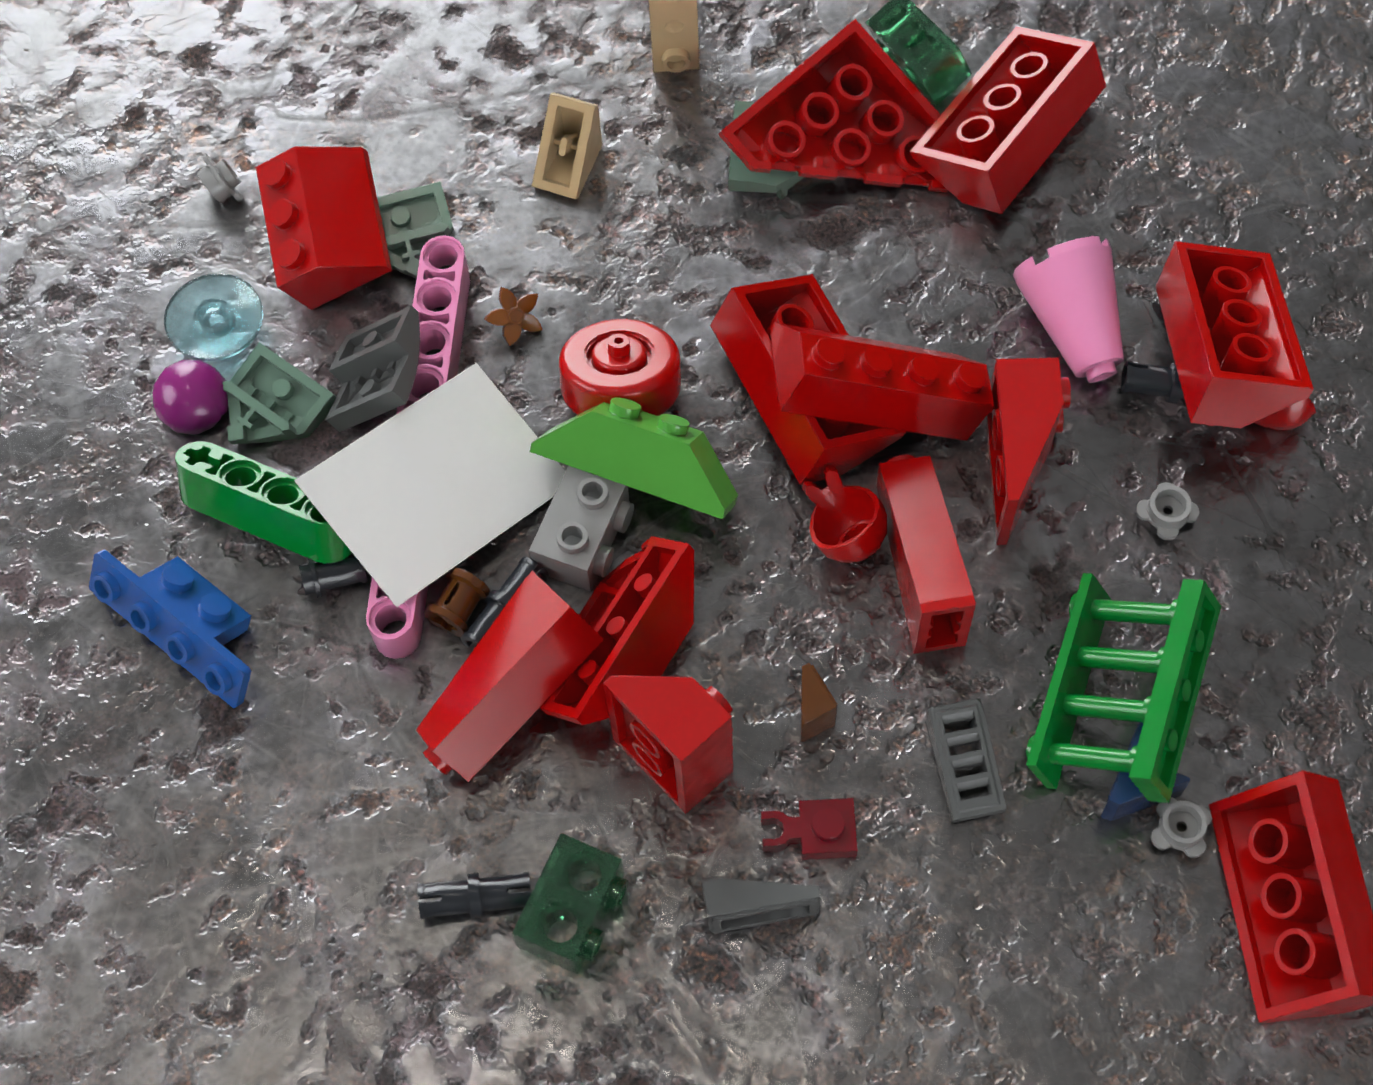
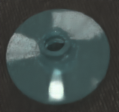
[164,273,263,361]

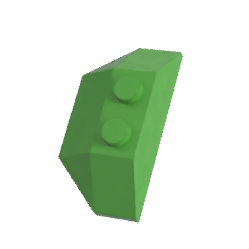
[529,397,738,519]

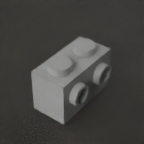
[529,466,634,592]

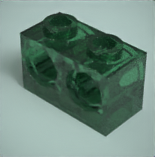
[865,0,972,106]
[512,833,629,974]

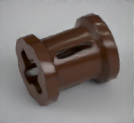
[423,568,491,637]

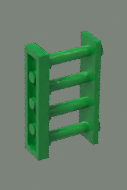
[1026,573,1221,803]

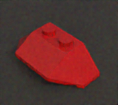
[540,536,694,725]

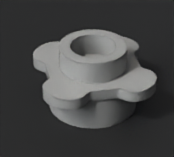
[197,154,243,203]
[1136,482,1199,540]
[1151,797,1212,858]

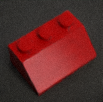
[256,146,392,310]
[603,675,733,814]

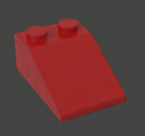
[986,357,1071,545]

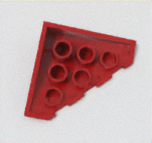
[718,18,949,193]

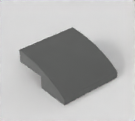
[325,305,420,432]

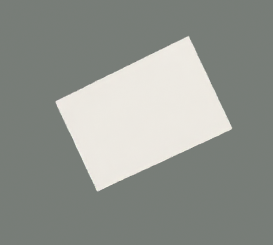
[294,363,565,607]

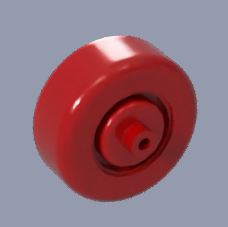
[559,319,681,416]

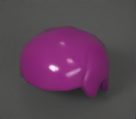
[153,360,229,435]

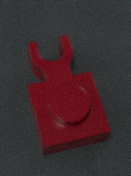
[761,798,858,860]

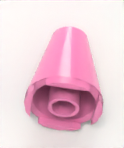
[1013,236,1124,383]

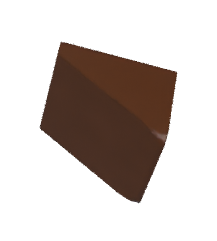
[800,663,838,742]

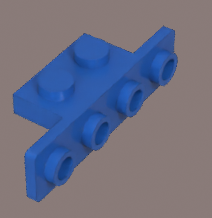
[89,549,251,708]

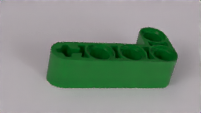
[175,441,352,563]

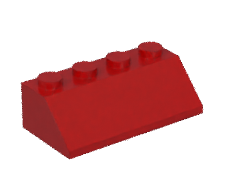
[910,26,1106,214]
[1155,241,1314,429]
[710,274,906,485]
[770,322,995,441]
[1208,770,1373,1023]

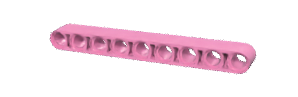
[366,235,470,659]

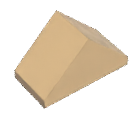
[532,92,602,199]

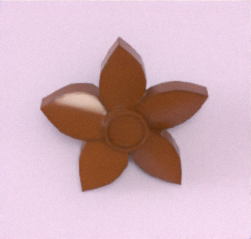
[484,287,542,346]

